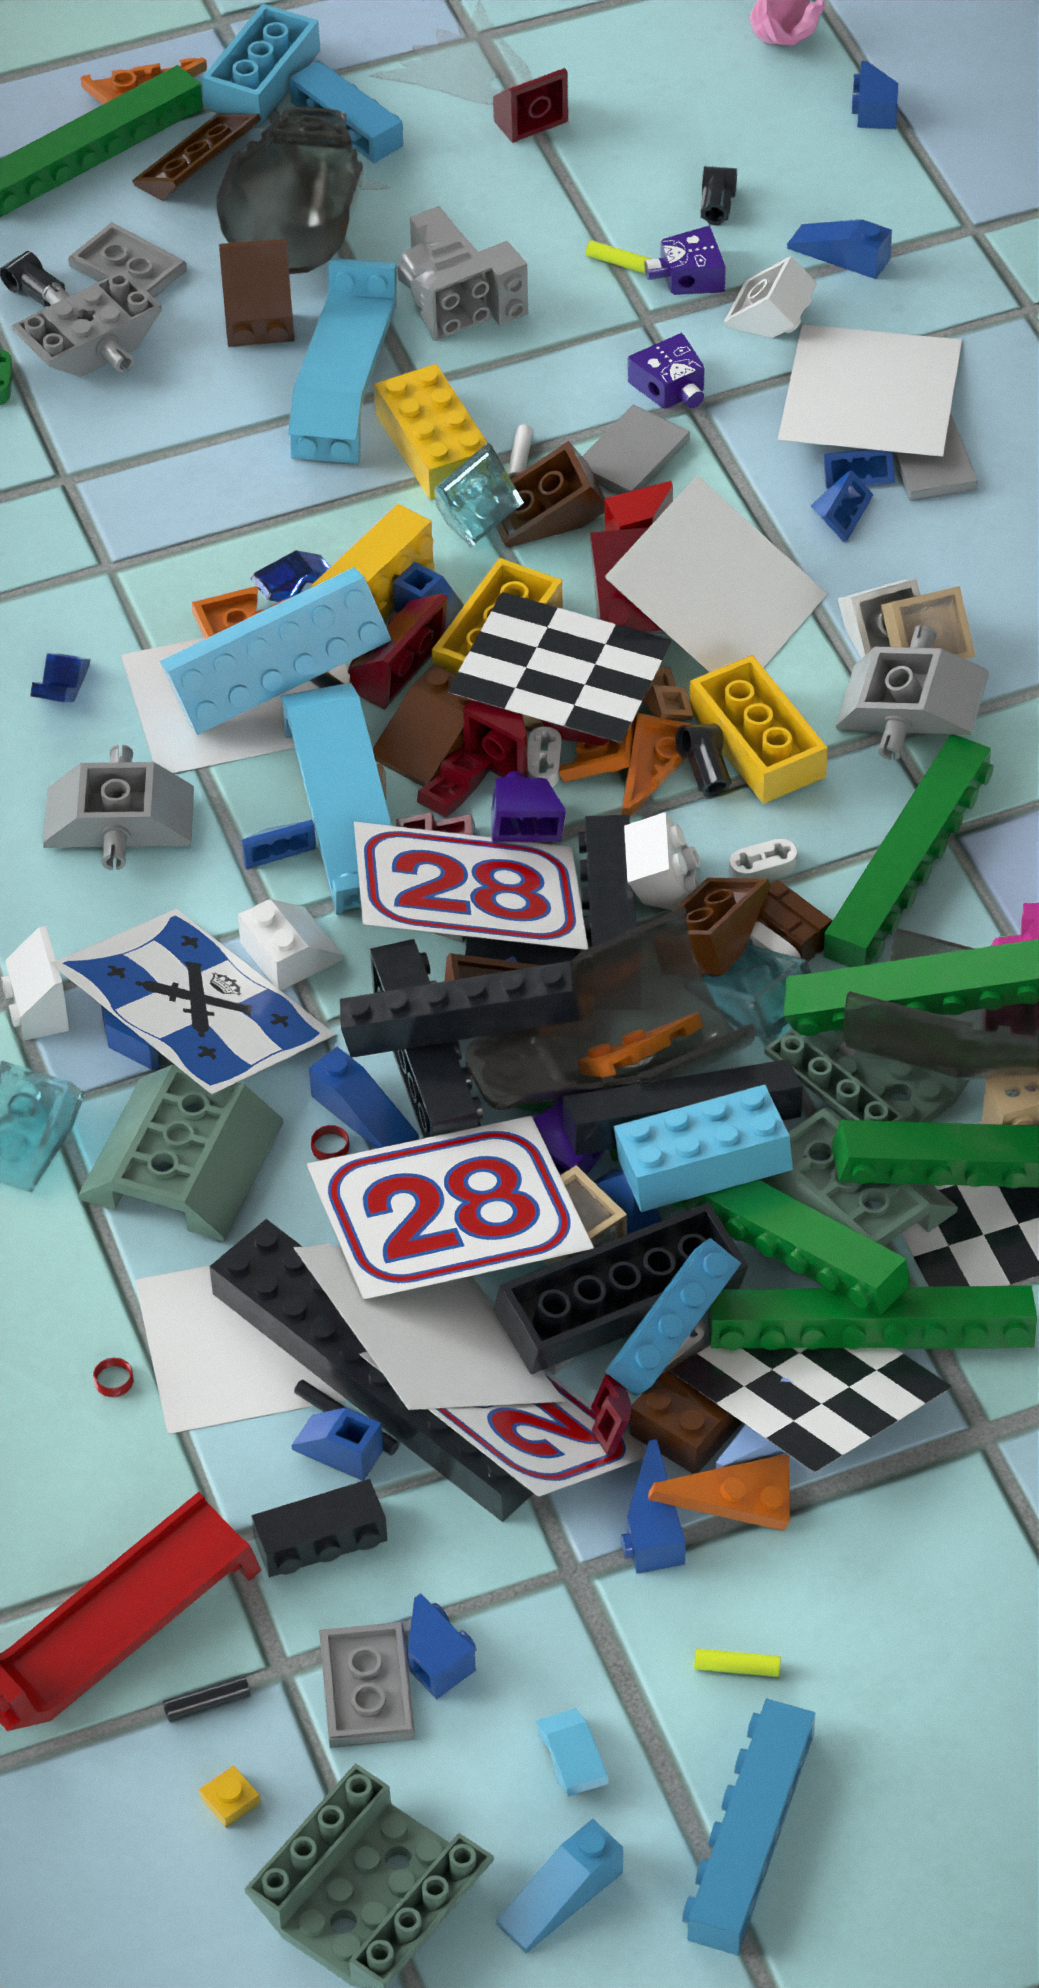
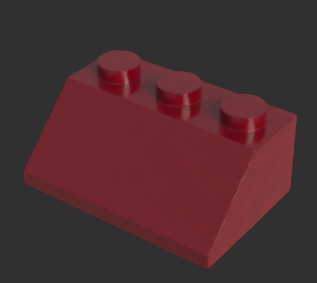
[348,593,448,710]

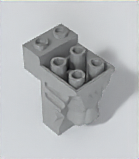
[398,206,528,341]

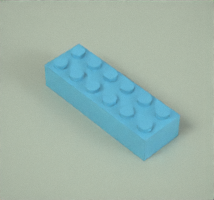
[160,567,392,735]

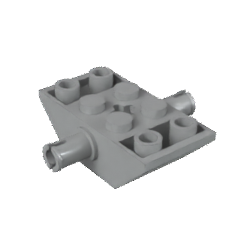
[12,270,162,377]
[836,625,989,760]
[43,745,194,870]

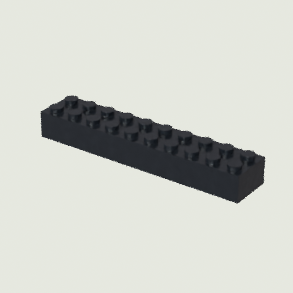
[209,1219,534,1522]

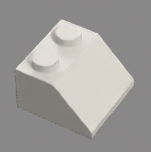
[723,256,817,338]
[838,579,921,659]
[238,899,343,991]
[1,926,70,1041]

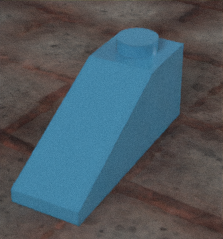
[496,1819,623,1953]

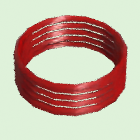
[311,1125,350,1160]
[93,1357,134,1397]

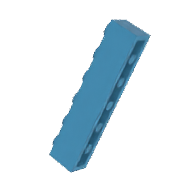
[682,1698,816,1956]

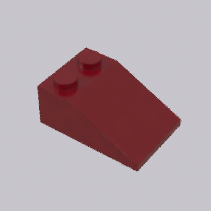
[590,528,666,635]

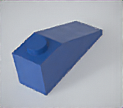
[787,219,892,279]
[309,1046,419,1149]
[621,1439,686,1574]

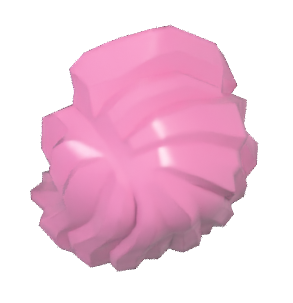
[750,0,825,45]

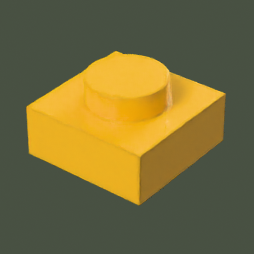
[199,1765,261,1827]

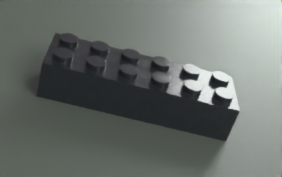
[370,939,483,1139]
[493,1202,748,1374]

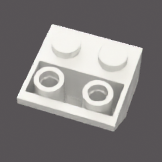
[624,812,700,910]

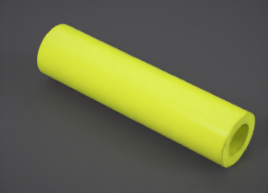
[586,240,652,274]
[694,1648,781,1677]

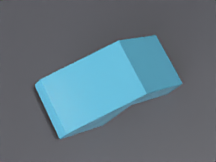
[536,1708,609,1796]

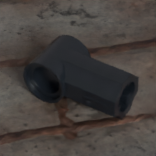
[701,166,737,226]
[0,251,65,307]
[675,724,732,796]

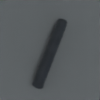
[294,1379,400,1456]

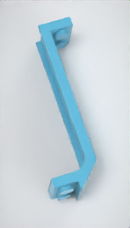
[288,258,397,464]
[280,683,392,915]

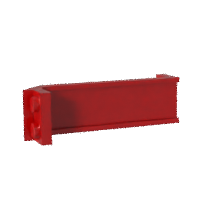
[0,1492,262,1731]

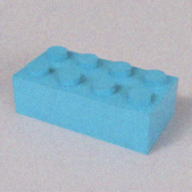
[202,4,321,126]
[614,1085,793,1212]

